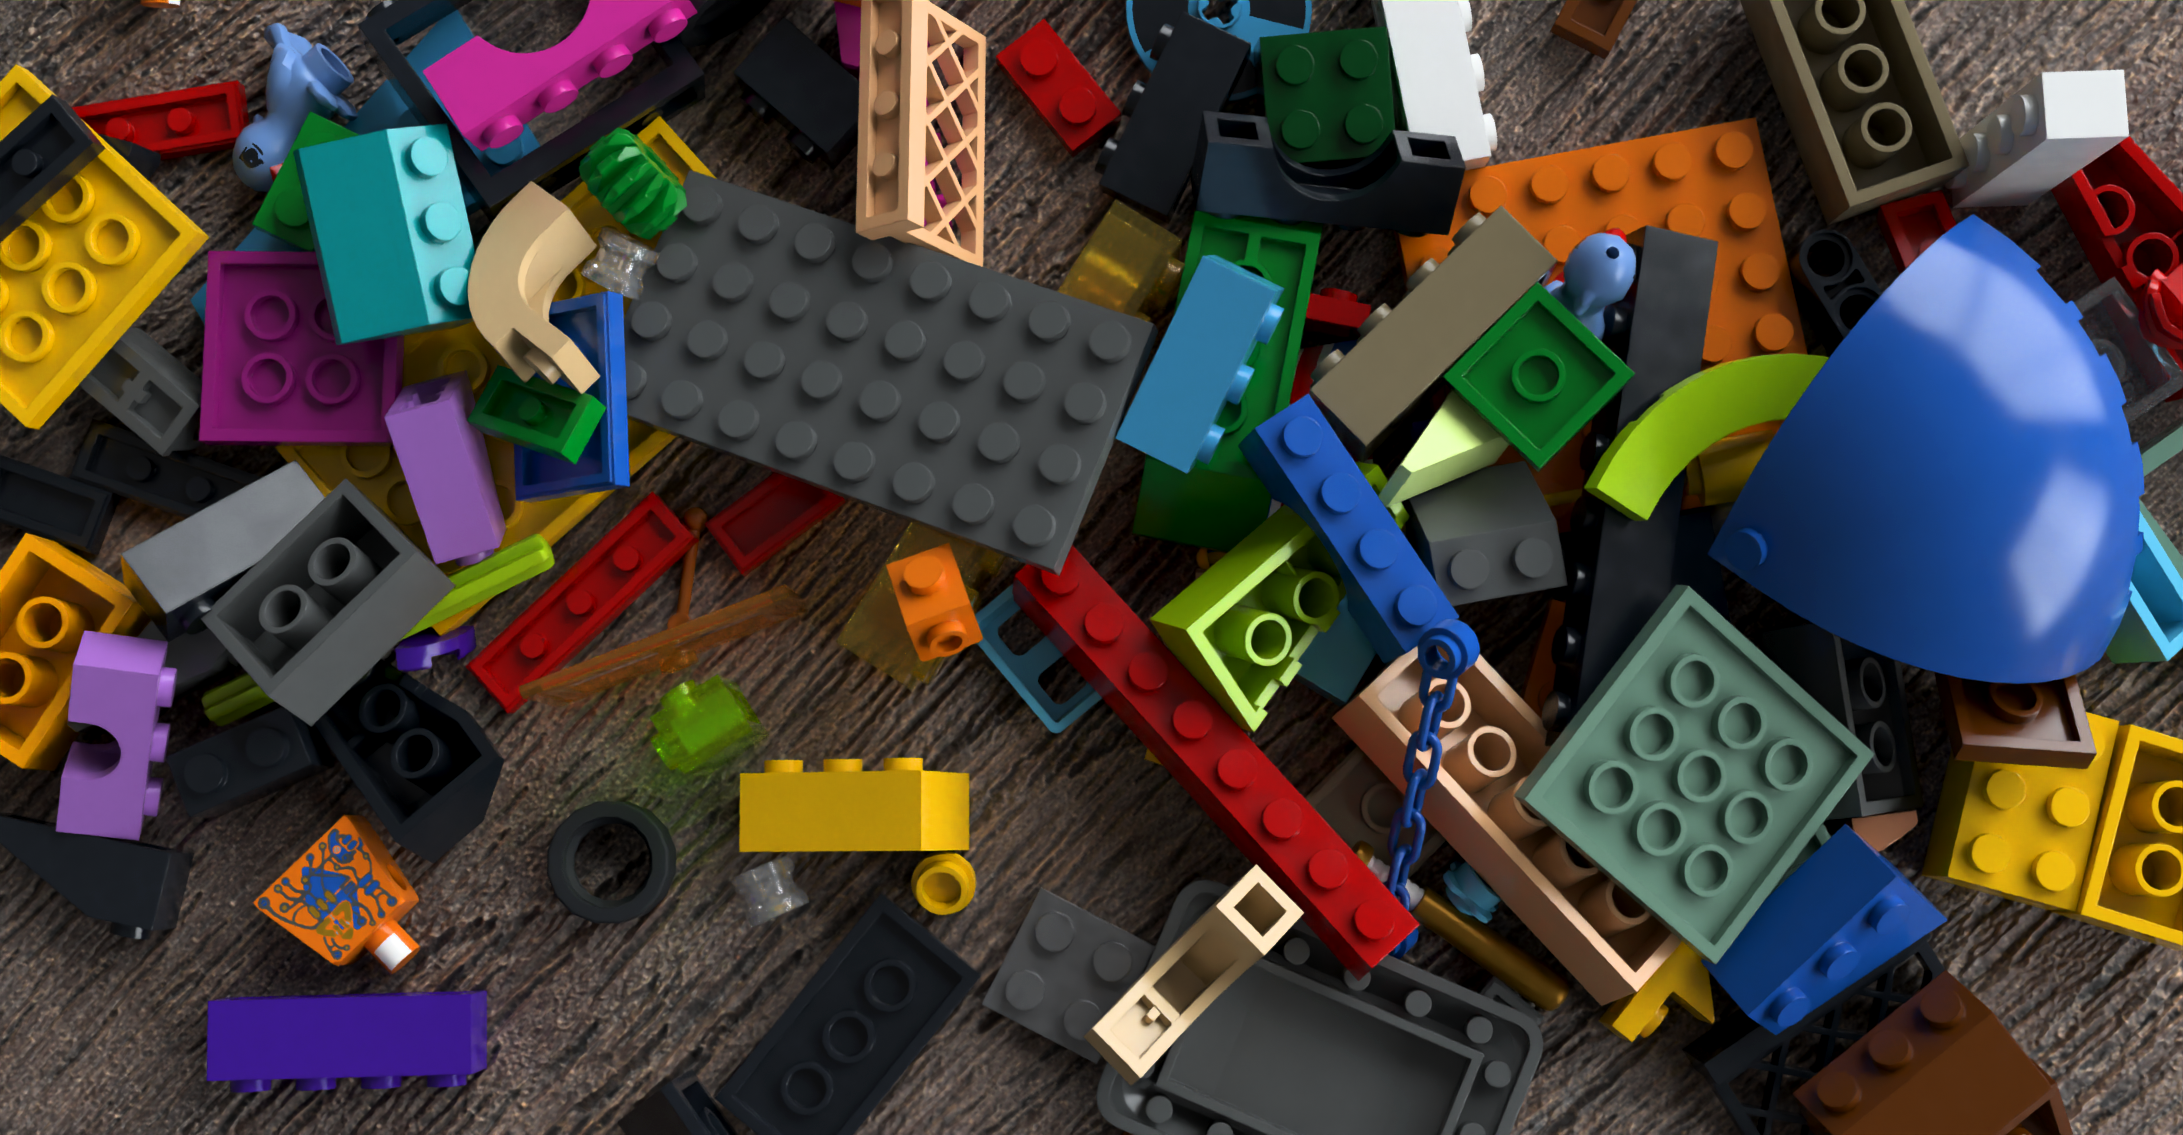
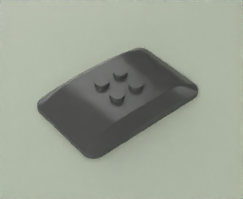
[1096,879,1544,1135]

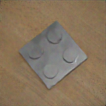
[982,887,1155,1064]

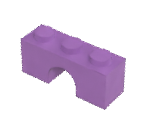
[56,630,177,841]

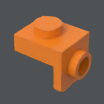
[886,543,983,661]

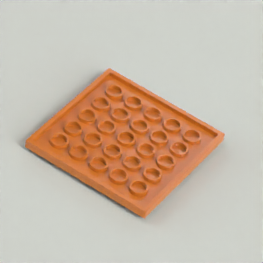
[1394,117,1808,534]

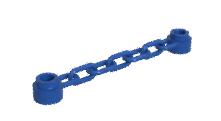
[1383,619,1480,959]

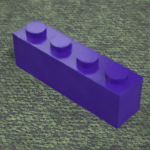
[207,990,487,1093]

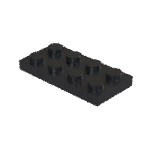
[715,893,982,1135]

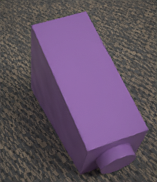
[384,370,506,566]

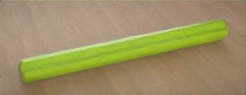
[201,534,555,726]

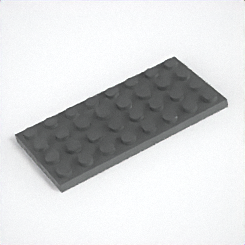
[624,170,1158,576]

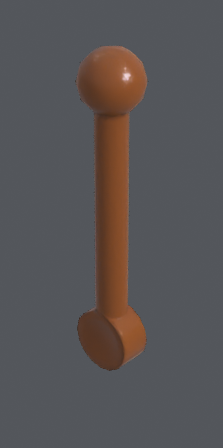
[667,507,708,638]

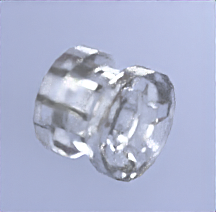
[581,226,660,300]
[730,855,810,928]

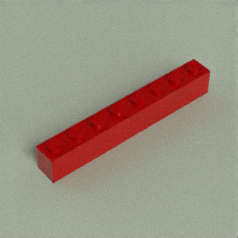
[1012,545,1420,981]

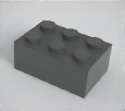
[201,478,456,726]

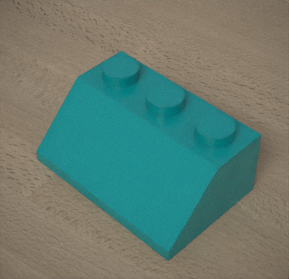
[293,124,475,345]

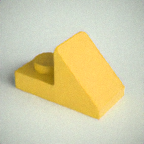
[1599,941,1715,1042]

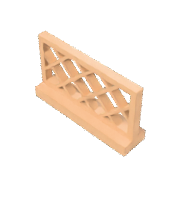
[856,0,986,267]

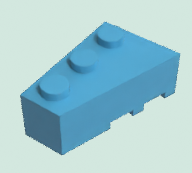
[1115,255,1285,474]

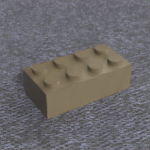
[1740,0,1969,226]
[1310,205,1558,463]

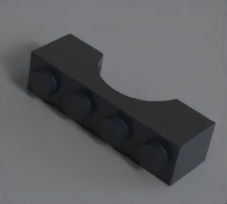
[1190,111,1466,237]

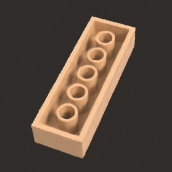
[1332,646,1682,1006]

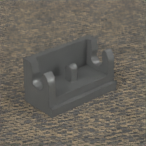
[79,327,203,456]

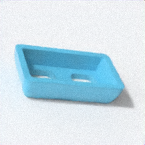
[975,584,1102,733]

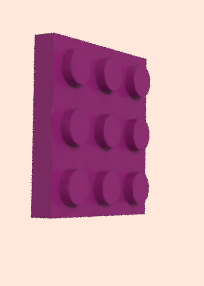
[199,251,404,447]

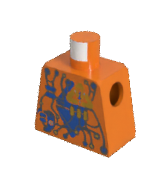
[253,815,421,975]

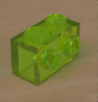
[650,674,770,777]

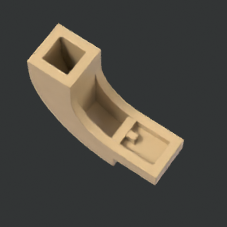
[468,181,600,394]
[1083,864,1304,1085]

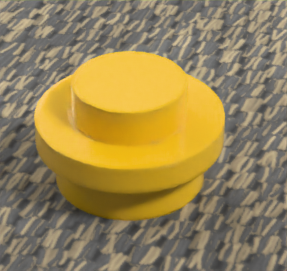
[911,851,976,915]

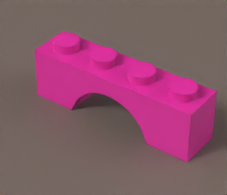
[422,0,698,152]

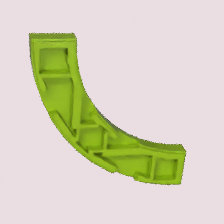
[1584,353,1829,521]

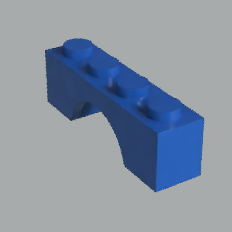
[1238,393,1459,664]

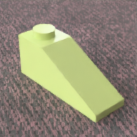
[1378,389,1509,508]

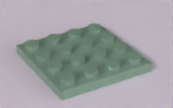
[1513,584,1875,965]

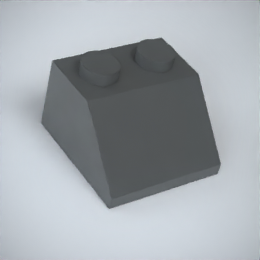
[1401,461,1568,606]

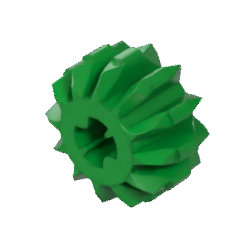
[579,127,687,240]

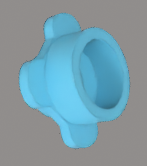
[1443,860,1502,923]

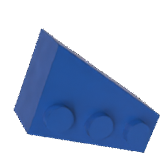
[1701,824,1948,1035]

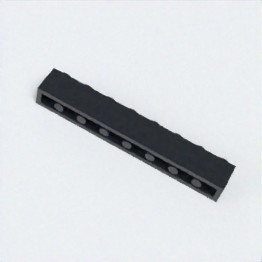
[1542,225,1719,747]

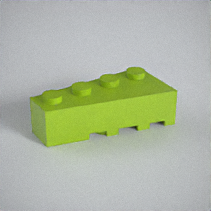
[1150,462,1410,732]

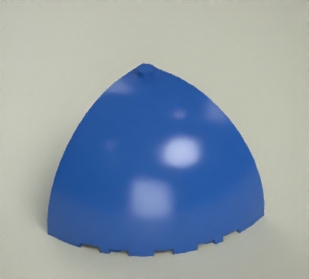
[1707,214,2145,684]

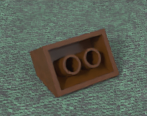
[1792,970,2055,1135]

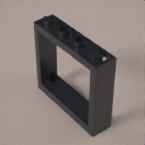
[357,0,705,223]

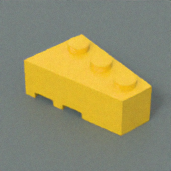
[739,758,969,852]

